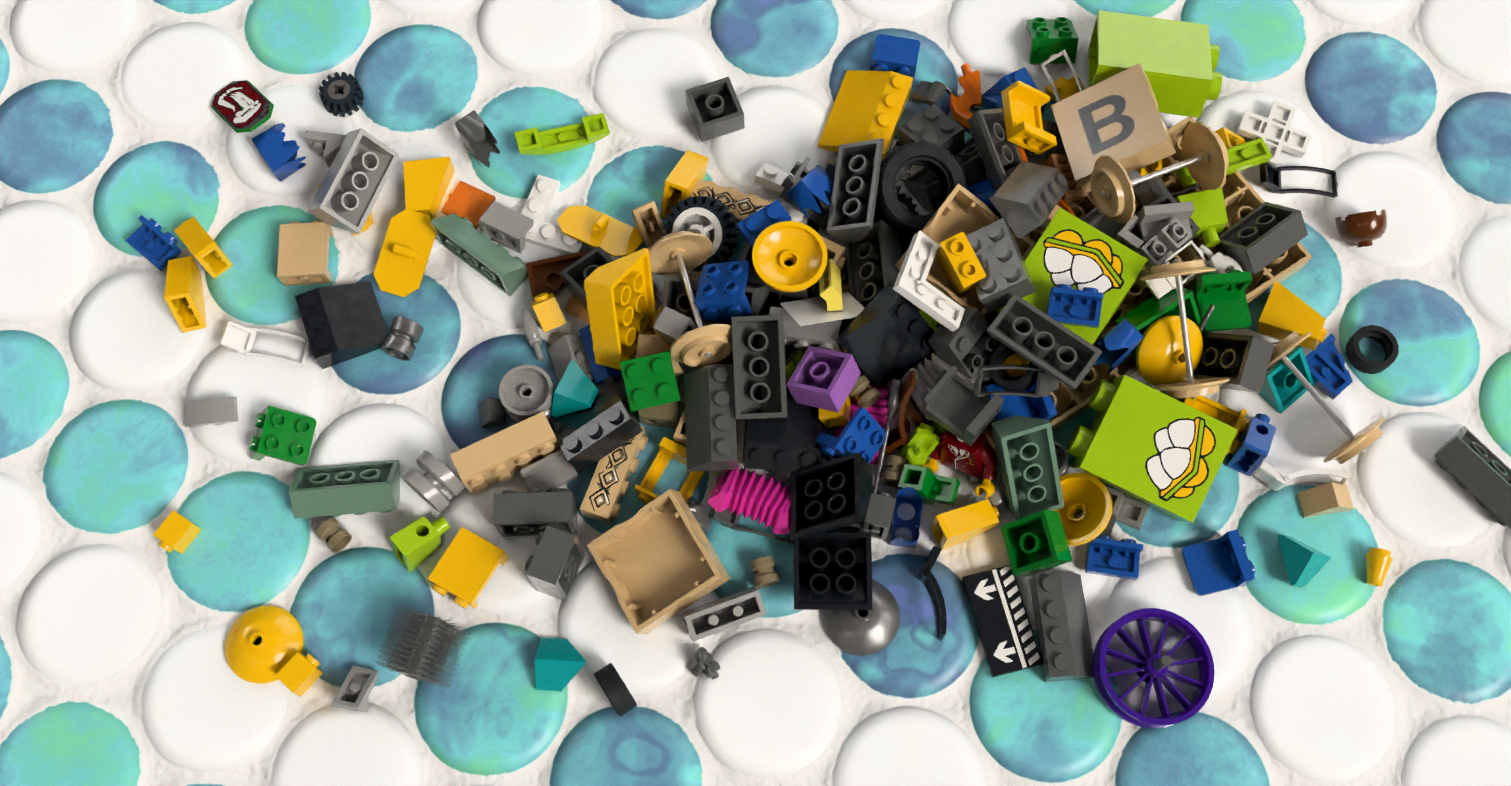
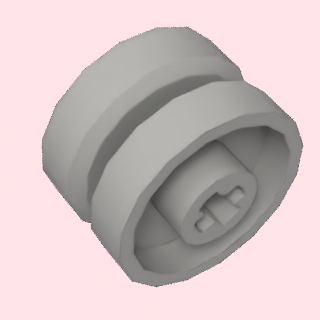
[499,365,555,423]
[400,450,465,513]

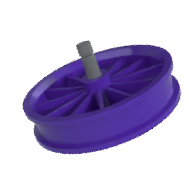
[1092,608,1215,729]

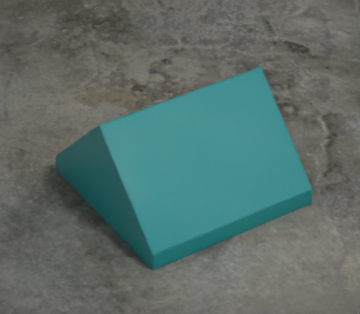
[1258,346,1315,413]

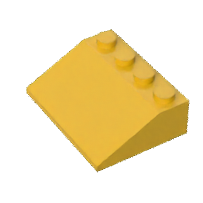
[817,70,913,162]
[584,248,656,370]

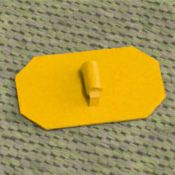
[557,205,643,257]
[373,209,436,297]

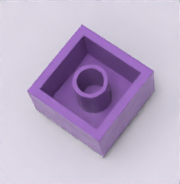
[786,346,861,413]

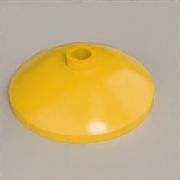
[752,221,828,292]
[1136,315,1203,386]
[1054,473,1112,546]
[225,606,304,684]

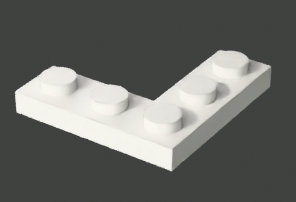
[754,163,811,225]
[521,175,585,255]
[893,230,965,332]

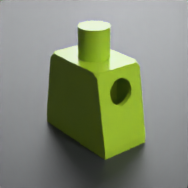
[1176,187,1228,247]
[390,516,451,573]

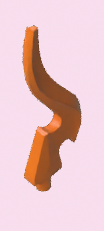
[950,63,982,129]

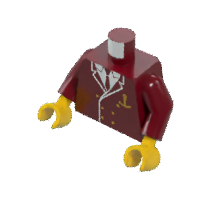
[923,431,997,499]

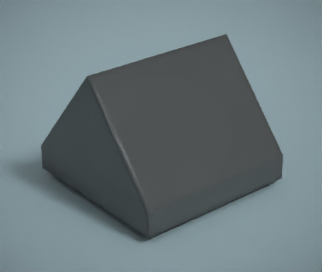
[479,397,507,428]

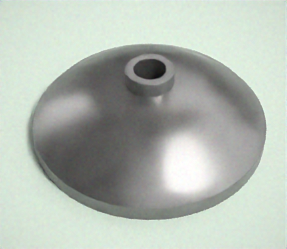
[823,580,900,656]

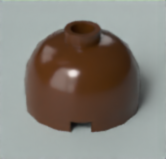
[1335,209,1387,248]

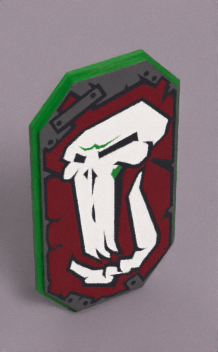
[211,80,274,133]

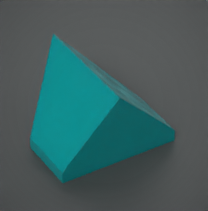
[551,359,599,418]
[1277,535,1331,588]
[535,637,587,692]

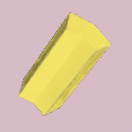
[819,259,843,311]

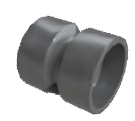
[381,316,424,361]

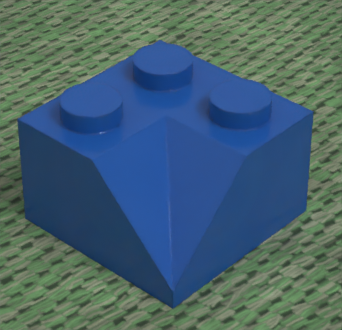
[982,68,1047,116]

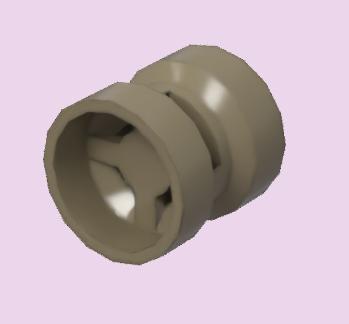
[849,375,881,409]
[879,455,908,487]
[315,517,352,553]
[749,556,780,589]

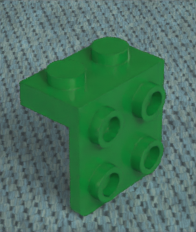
[1027,17,1079,64]
[1193,270,1252,332]
[248,406,317,465]

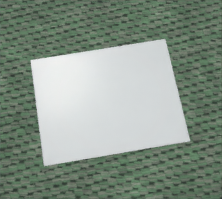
[780,292,864,326]

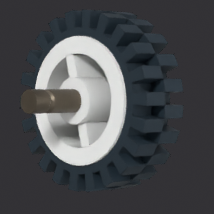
[662,196,739,271]

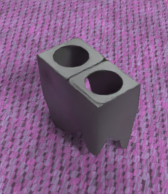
[455,110,500,167]

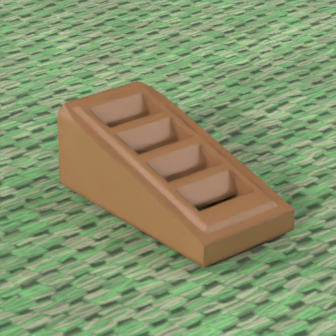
[1044,154,1085,200]

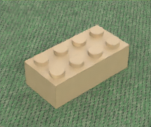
[450,411,561,495]

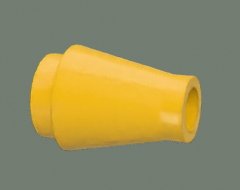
[1366,547,1393,587]

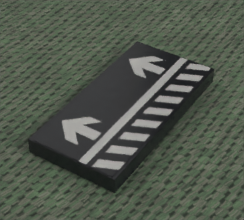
[962,565,1043,678]

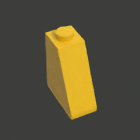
[660,150,708,218]
[403,157,455,220]
[174,216,233,279]
[164,256,207,333]
[1257,282,1328,350]
[930,499,1000,551]

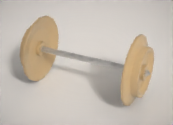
[1090,122,1228,224]
[649,231,733,367]
[1140,258,1229,400]
[1268,331,1385,464]

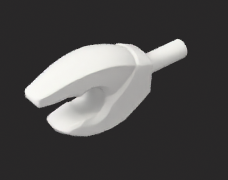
[1199,244,1243,274]

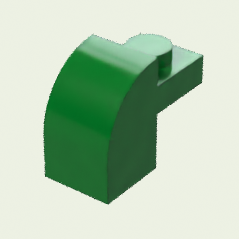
[898,464,960,506]

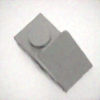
[304,130,347,168]
[332,666,378,712]

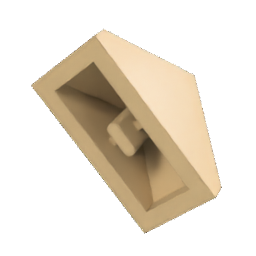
[632,200,666,249]
[1297,482,1354,518]

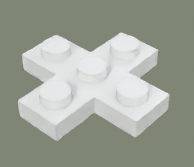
[1236,100,1312,167]

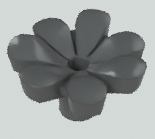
[691,647,720,680]

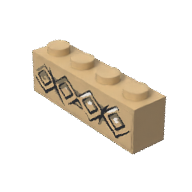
[689,179,784,229]
[580,426,648,525]

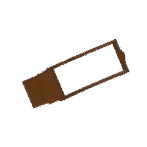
[885,370,916,455]

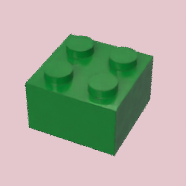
[620,350,680,412]
[1000,510,1073,576]

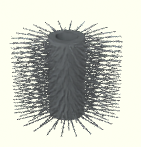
[375,607,470,688]

